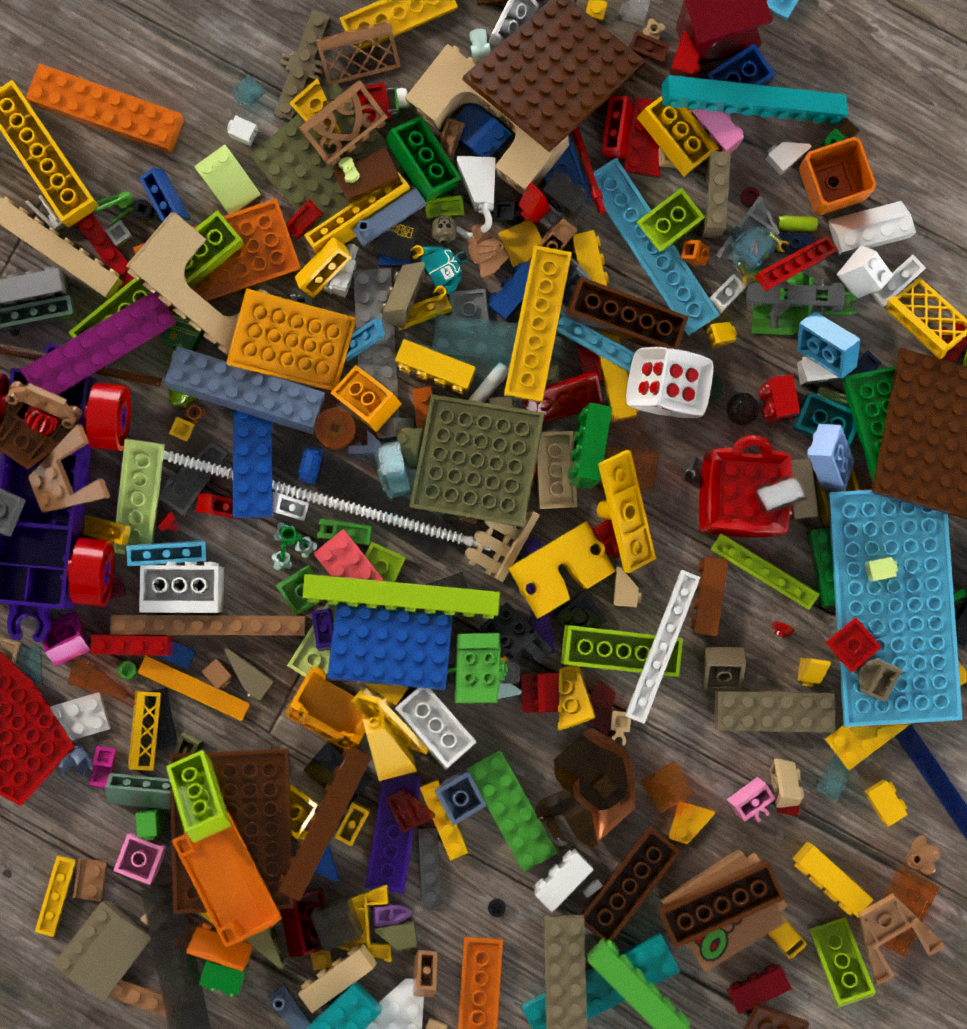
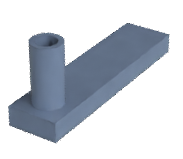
[352,187,427,247]
[268,984,311,1029]

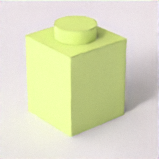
[865,557,898,581]

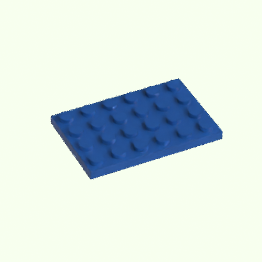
[327,602,453,690]

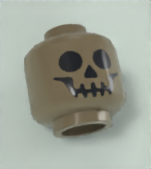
[432,215,457,245]

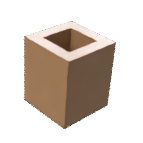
[202,658,234,689]

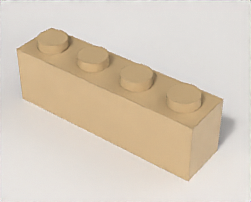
[298,944,377,1013]

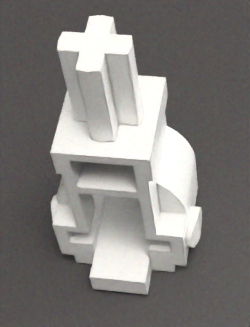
[323,244,359,297]

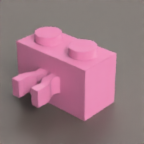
[727,777,776,823]

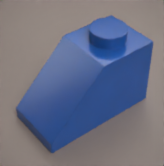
[315,844,340,882]

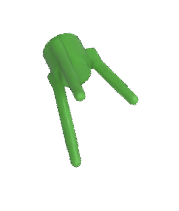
[95,191,135,227]

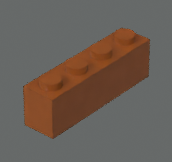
[690,556,729,636]

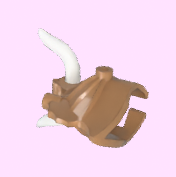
[456,203,510,279]

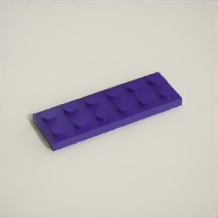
[365,774,422,893]

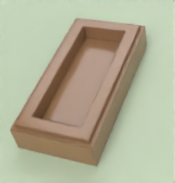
[439,118,465,160]

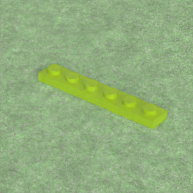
[711,533,820,610]

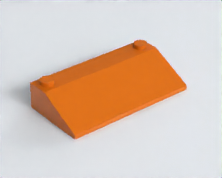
[172,812,282,948]

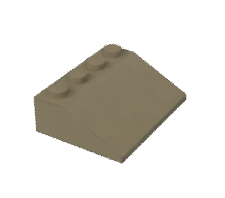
[53,901,153,1001]

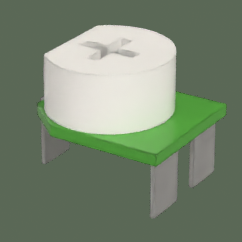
[386,87,409,116]

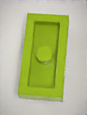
[425,195,464,220]

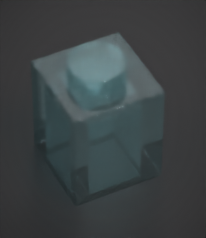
[233,74,264,109]

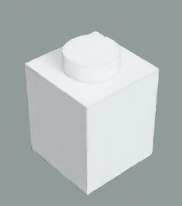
[227,115,258,147]

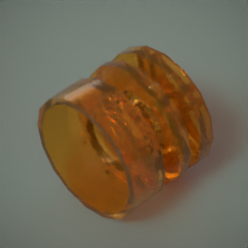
[315,408,357,451]

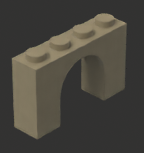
[701,151,731,239]

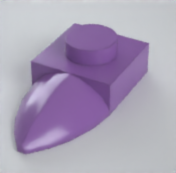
[372,904,412,927]

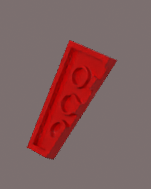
[623,97,660,178]

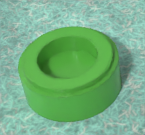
[118,660,138,680]

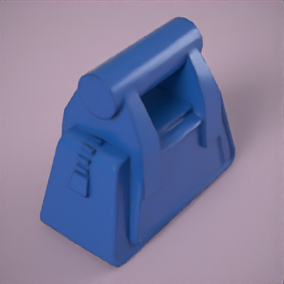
[298,446,323,485]

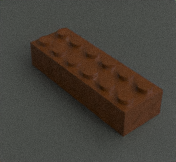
[565,277,689,349]
[579,825,681,941]
[657,859,785,949]

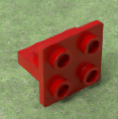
[521,673,560,713]

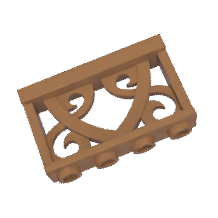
[299,80,388,165]

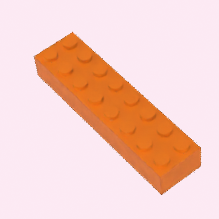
[26,63,185,155]

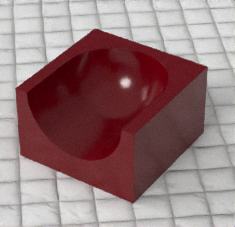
[676,0,773,66]

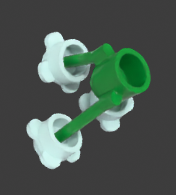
[271,522,317,570]

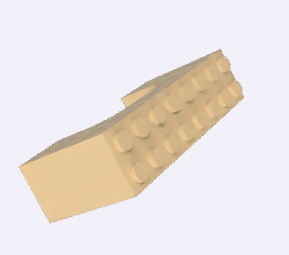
[405,44,569,195]
[126,213,269,355]

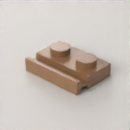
[73,858,108,901]

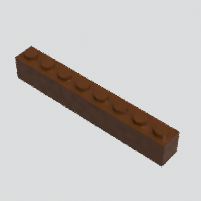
[277,746,372,902]

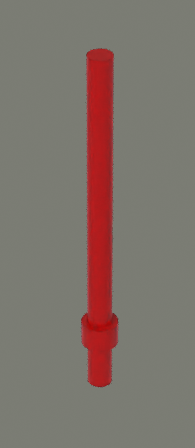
[572,126,606,215]

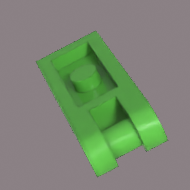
[317,519,373,545]

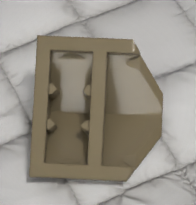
[858,658,903,702]

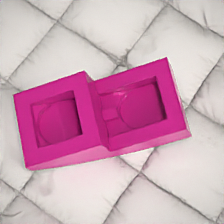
[89,746,116,789]

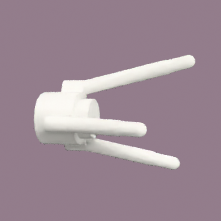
[26,195,65,230]

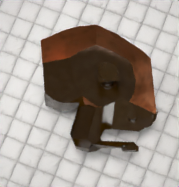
[534,728,636,850]

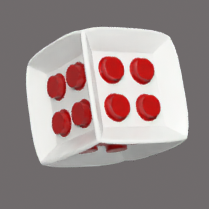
[626,347,713,418]

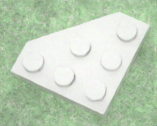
[365,978,424,1029]

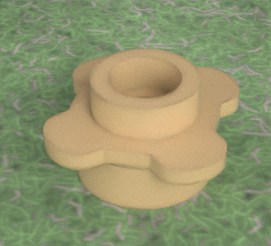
[643,19,665,40]

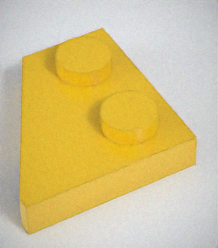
[668,801,715,844]

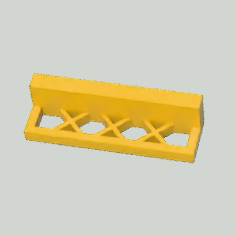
[128,690,161,771]

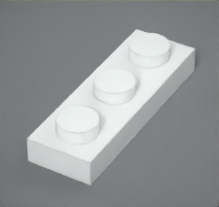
[871,255,926,307]

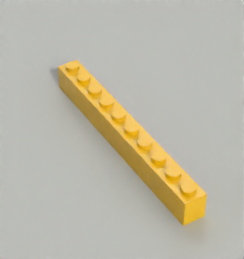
[571,230,639,422]

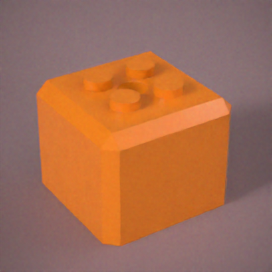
[798,137,876,216]

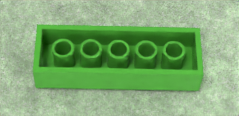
[466,749,558,872]
[586,938,691,1029]

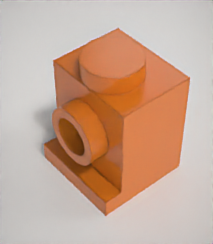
[680,240,710,266]

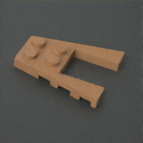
[28,425,110,513]
[858,893,946,986]

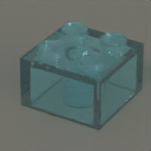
[374,441,411,499]

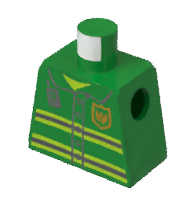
[165,313,205,359]

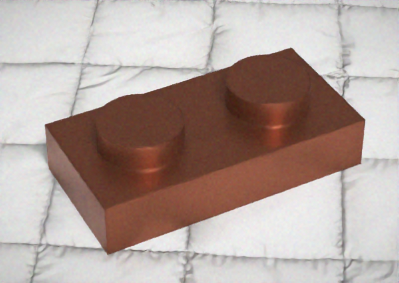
[629,31,670,64]

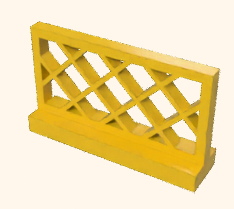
[885,277,967,359]
[350,687,430,754]

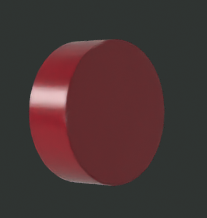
[740,187,760,207]

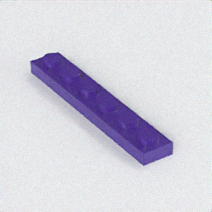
[522,539,555,654]

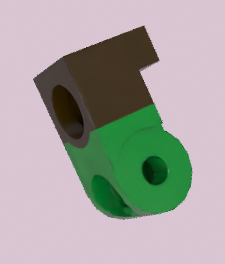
[823,118,860,147]

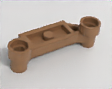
[6,381,82,429]

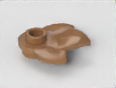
[905,835,941,875]

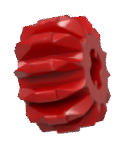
[24,406,60,435]

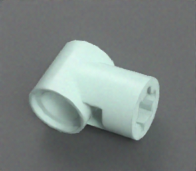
[469,29,491,62]

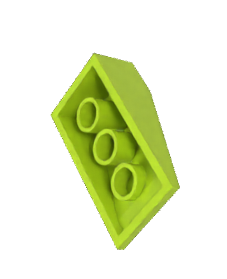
[809,917,876,1008]

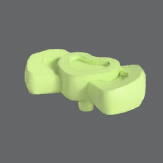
[338,157,360,183]

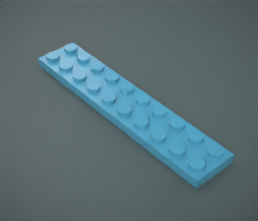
[585,158,720,337]

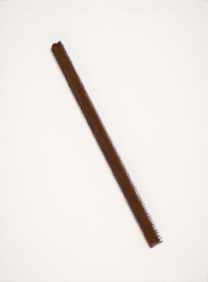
[0,343,162,388]

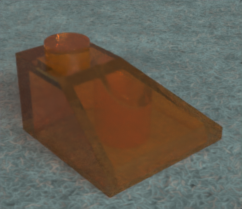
[641,761,694,814]

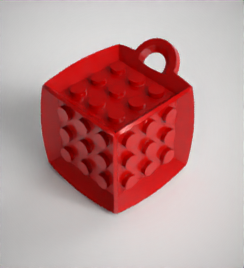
[699,435,792,537]

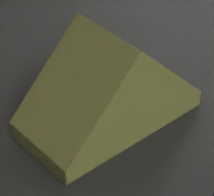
[174,731,204,753]

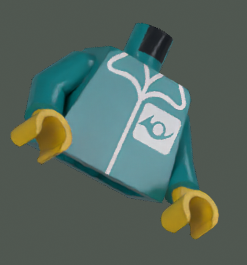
[410,245,468,301]

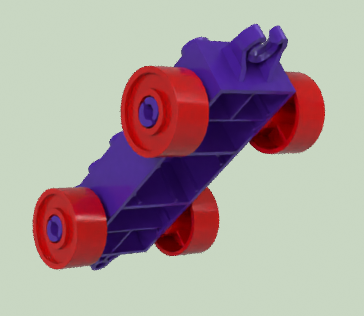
[0,343,131,642]

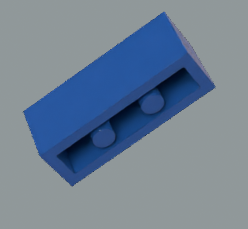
[139,168,190,222]
[488,261,530,322]

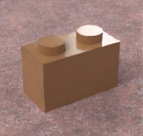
[413,950,438,997]

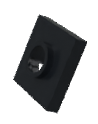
[553,591,607,629]

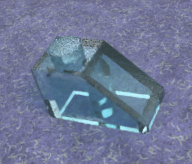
[815,756,850,801]

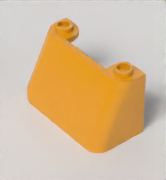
[284,667,367,750]

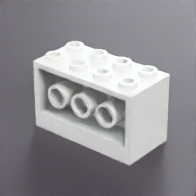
[139,562,224,613]
[394,688,476,770]

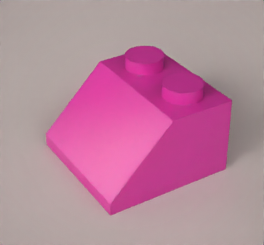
[43,611,91,667]

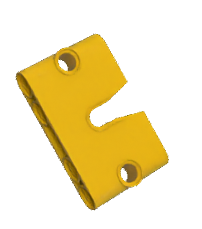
[508,521,616,618]

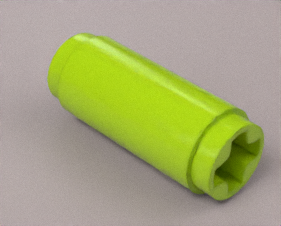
[778,215,818,232]

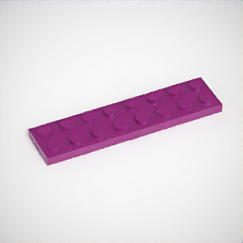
[20,292,176,395]

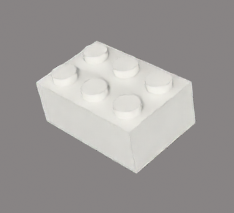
[534,848,594,912]

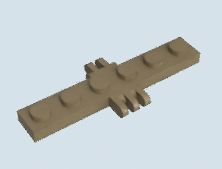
[274,10,330,121]

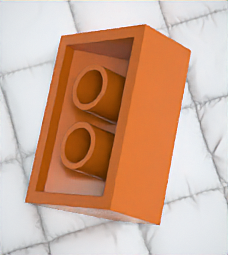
[186,922,254,972]

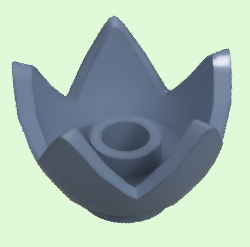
[58,746,93,777]

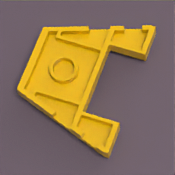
[330,885,392,962]

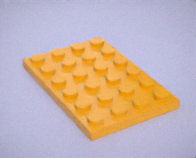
[226,288,357,391]

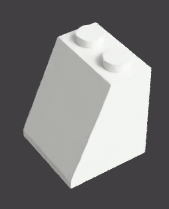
[457,156,495,215]

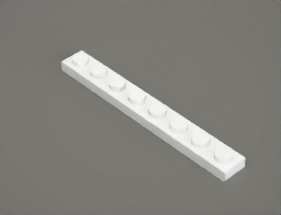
[625,570,700,724]

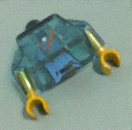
[730,226,789,286]

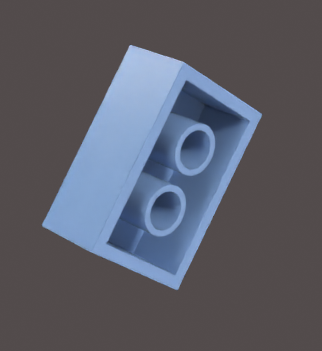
[808,424,855,492]

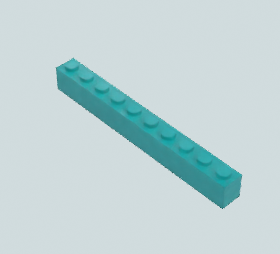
[662,75,848,125]

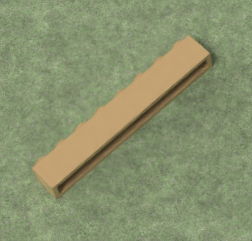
[0,196,124,299]

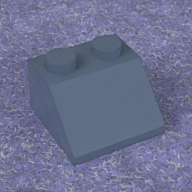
[435,769,487,826]

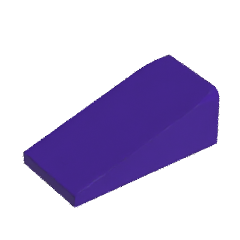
[312,608,334,652]

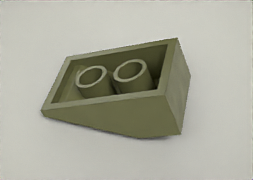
[246,926,288,969]

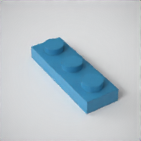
[345,318,385,362]

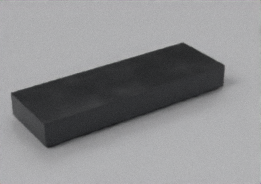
[148,688,178,749]

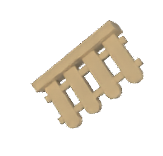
[465,509,540,582]

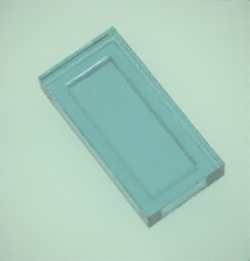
[20,647,43,685]

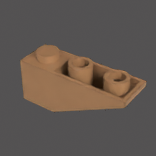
[527,214,578,264]

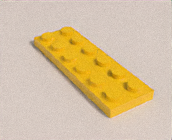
[340,0,458,53]

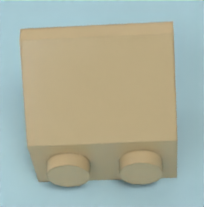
[770,759,804,808]

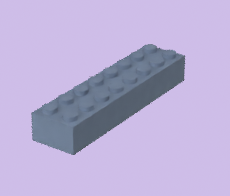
[164,346,325,435]

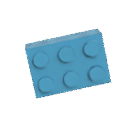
[797,311,860,379]

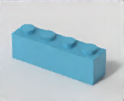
[125,540,206,566]

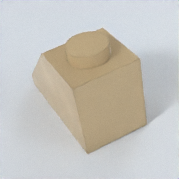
[612,567,642,608]

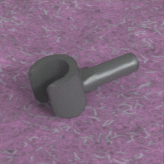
[682,456,697,484]

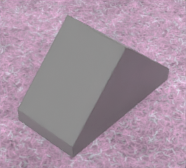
[376,417,414,440]

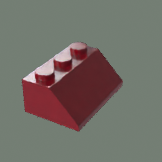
[280,888,332,957]

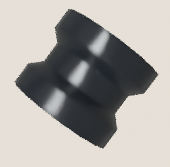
[133,199,154,222]

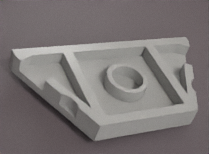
[715,196,780,264]

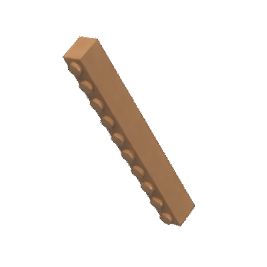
[110,615,307,636]

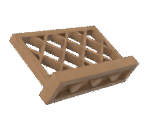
[316,21,401,86]

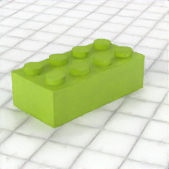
[166,750,231,843]

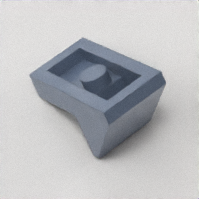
[348,430,388,455]

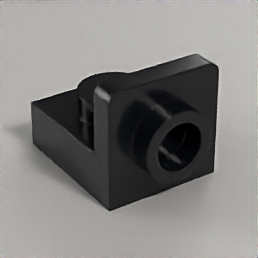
[493,201,523,224]

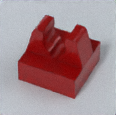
[157,511,179,533]

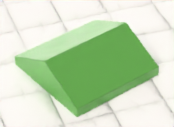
[276,565,322,616]

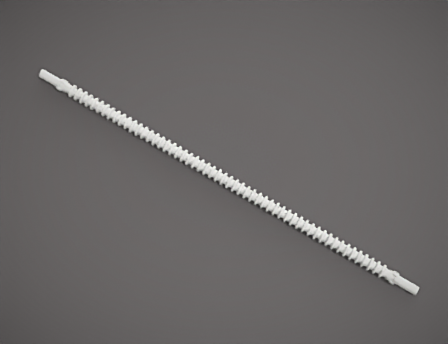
[163,450,491,551]

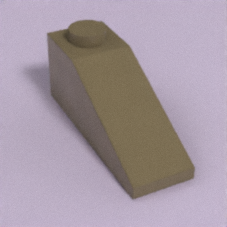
[225,648,276,701]

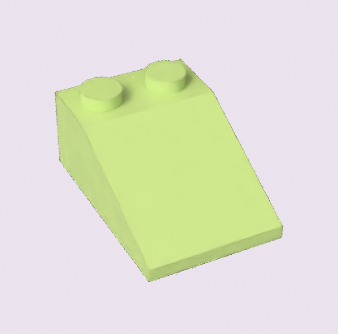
[194,144,261,214]

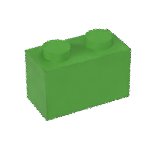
[136,808,164,840]

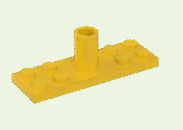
[597,450,656,573]

